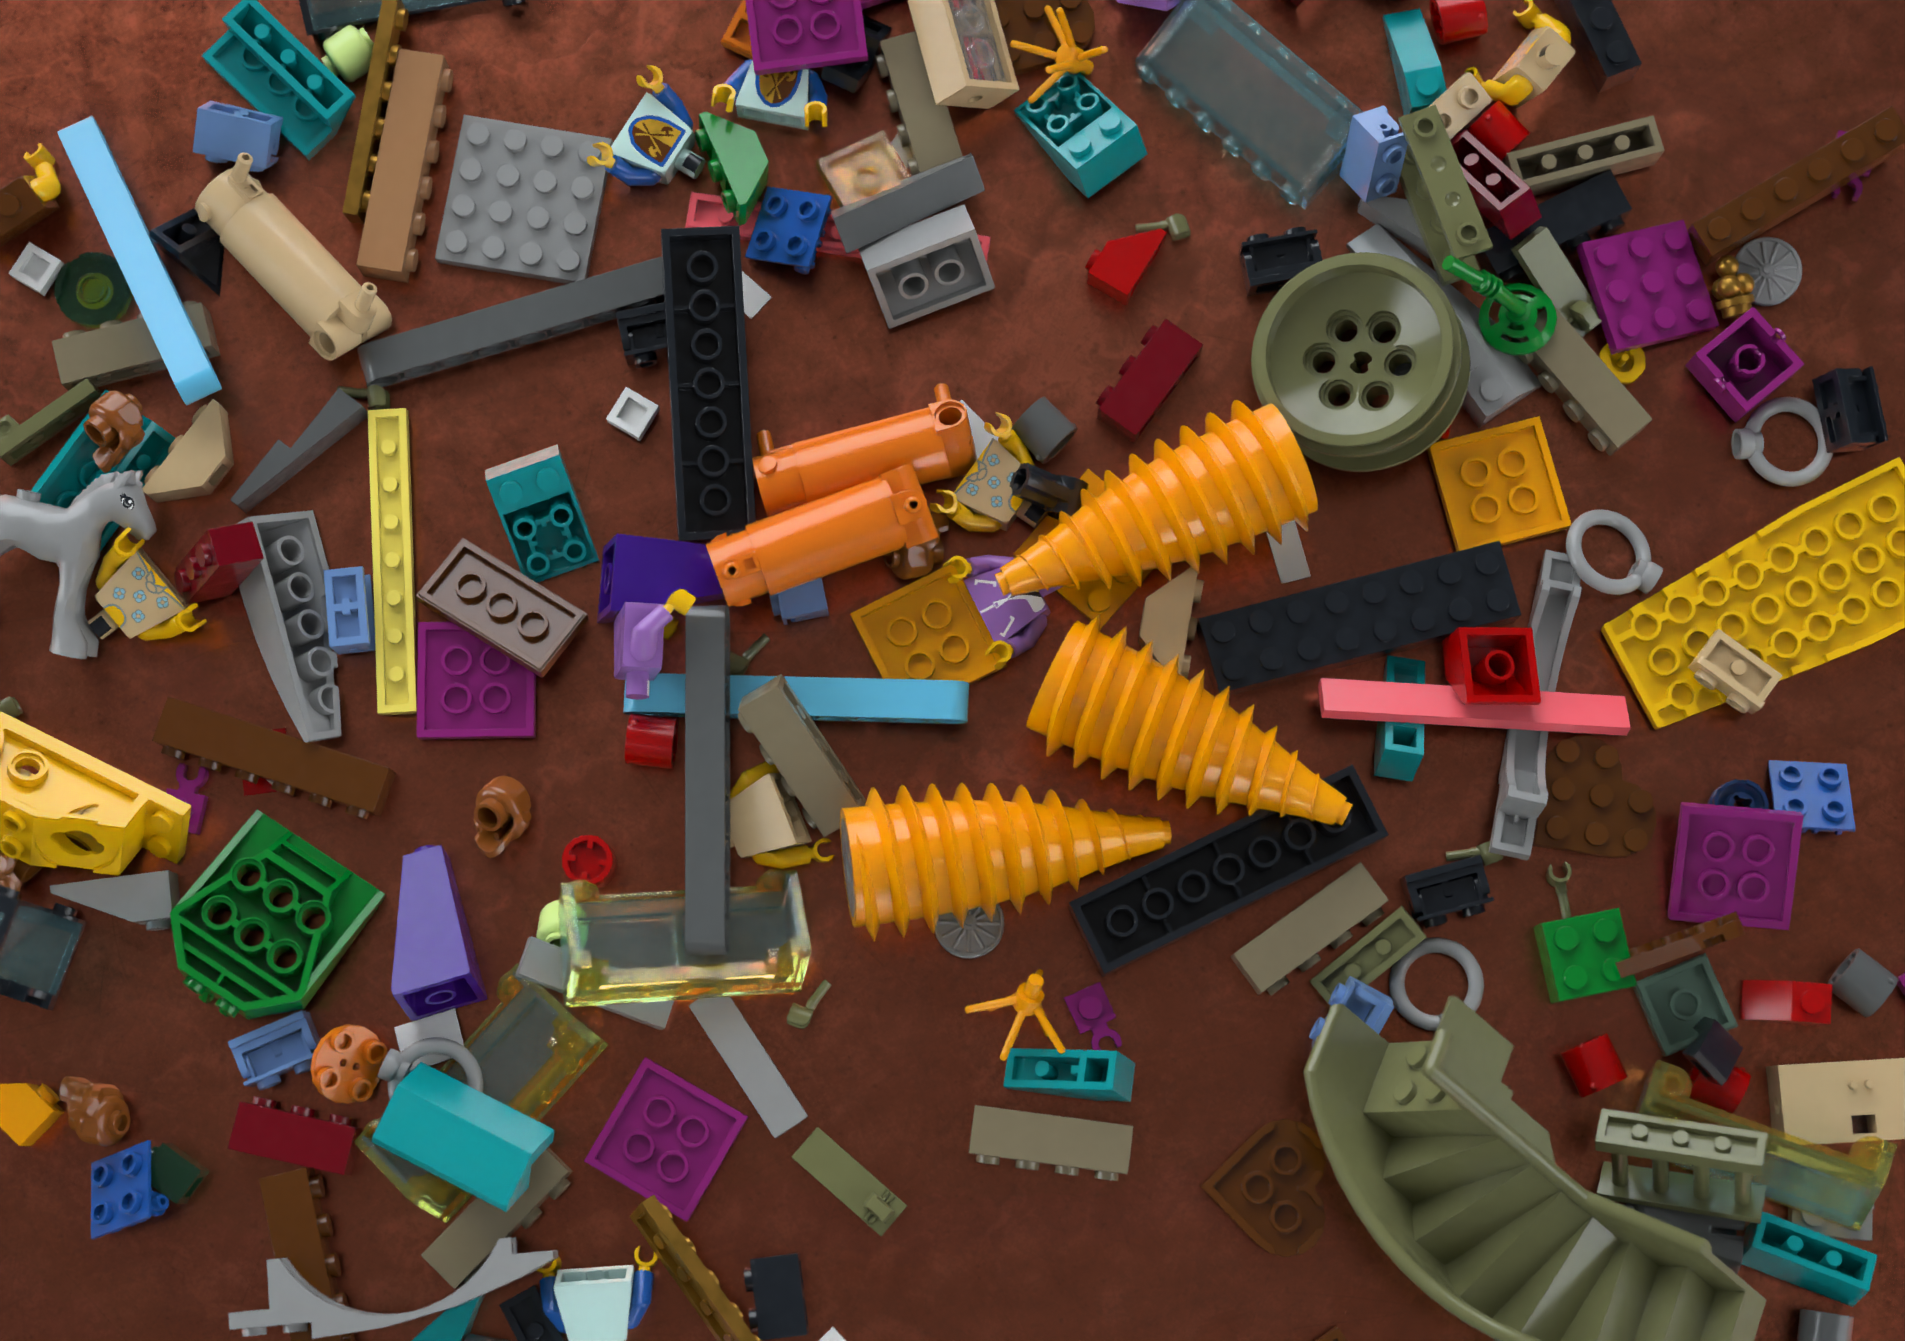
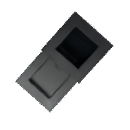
[820,14,892,93]
[1682,1017,1743,1086]

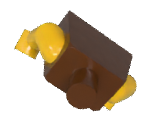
[0,143,61,248]

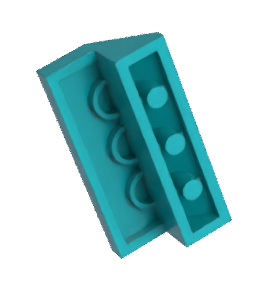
[202,0,356,161]
[31,389,176,551]
[372,1062,555,1212]

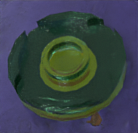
[54,252,132,328]

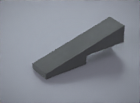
[830,153,985,254]
[230,388,368,513]

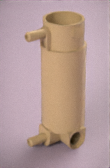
[195,152,392,361]

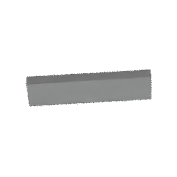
[515,936,677,1030]
[689,984,809,1139]

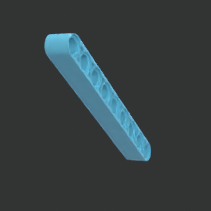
[57,116,222,406]
[623,673,969,724]

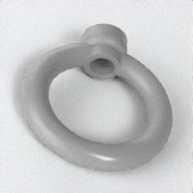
[1731,397,1833,487]
[1566,509,1663,595]
[1389,937,1484,1031]
[378,1037,483,1100]

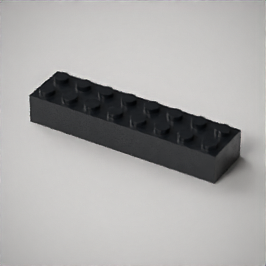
[661,226,756,543]
[1196,541,1521,697]
[1068,764,1389,977]

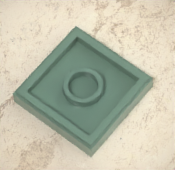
[1632,953,1738,1057]

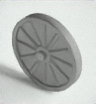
[1735,237,1802,306]
[935,904,1004,959]

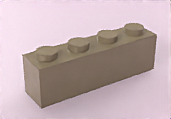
[875,31,963,176]
[1502,115,1665,196]
[52,301,220,391]
[1511,306,1653,456]
[738,674,867,837]
[1230,862,1389,995]
[969,1105,1134,1181]
[421,1147,573,1289]

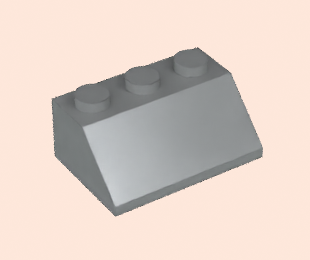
[858,204,995,329]

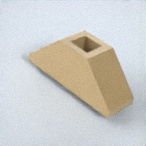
[142,399,234,503]
[1138,567,1204,678]

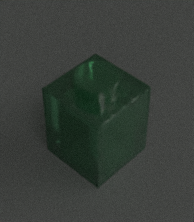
[151,1143,210,1204]

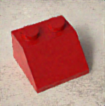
[1442,627,1541,705]

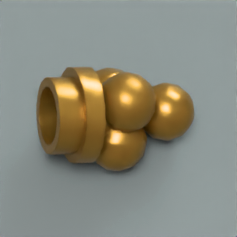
[1712,255,1755,319]

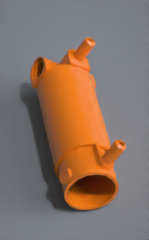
[752,383,977,517]
[705,463,939,607]

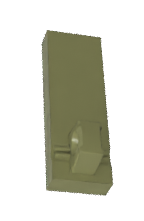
[1511,226,1602,337]
[0,378,102,466]
[1310,906,1427,1007]
[792,1127,907,1236]

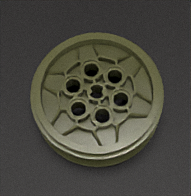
[1251,252,1471,472]

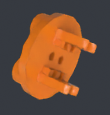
[310,1024,388,1104]

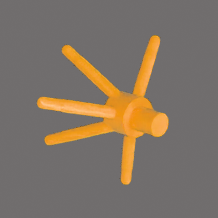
[1010,5,1108,104]
[965,969,1065,1061]

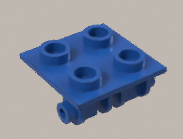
[745,187,833,274]
[1768,760,1856,835]
[91,1140,169,1239]

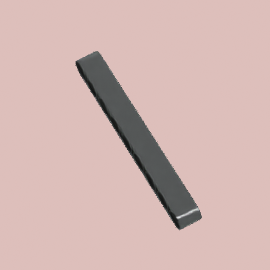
[357,256,664,387]
[685,605,730,956]

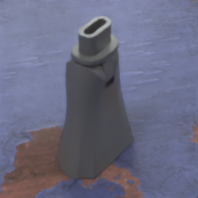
[1622,1202,1745,1274]

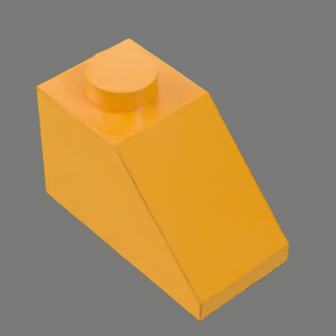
[0,1083,65,1147]

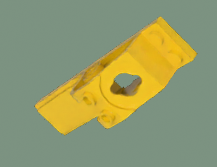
[0,711,191,876]

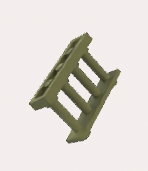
[1398,105,1493,286]
[1595,1108,1768,1224]

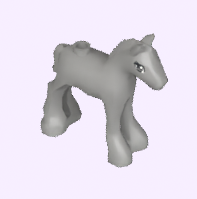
[0,470,157,659]

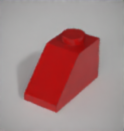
[1085,228,1167,306]
[1739,980,1832,1026]

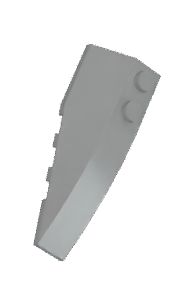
[1346,223,1542,428]
[237,510,342,743]

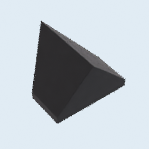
[149,208,224,296]

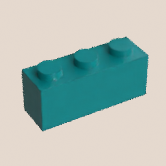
[1742,1212,1877,1307]

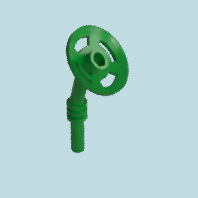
[1442,255,1557,356]

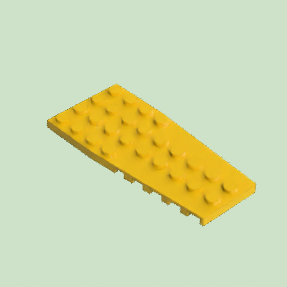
[1601,457,1905,730]

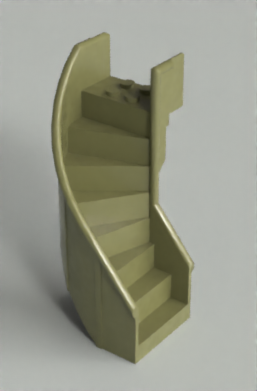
[1303,996,1766,1341]

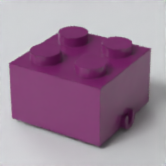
[1685,307,1804,423]

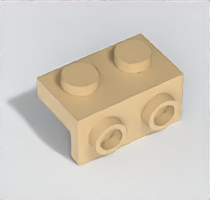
[1429,72,1492,139]
[1688,628,1783,714]

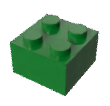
[1533,908,1637,1004]

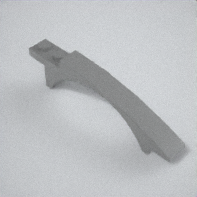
[1489,550,1582,860]
[229,1237,558,1339]

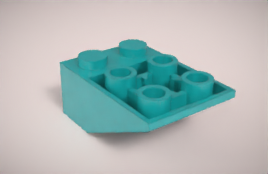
[1014,72,1148,198]
[485,444,599,583]

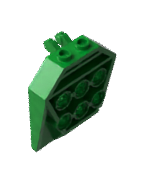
[170,809,386,1019]

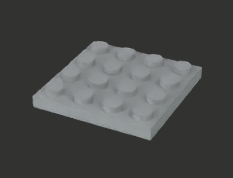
[435,115,613,284]

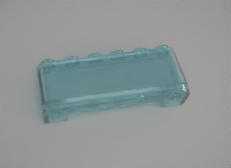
[1135,0,1363,210]

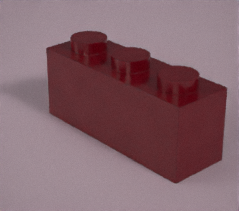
[1450,129,1542,240]
[1096,318,1203,444]
[174,521,264,604]
[227,1096,363,1175]

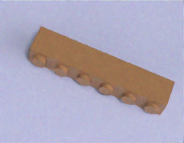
[356,48,453,283]

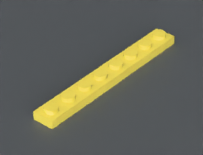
[368,408,417,716]

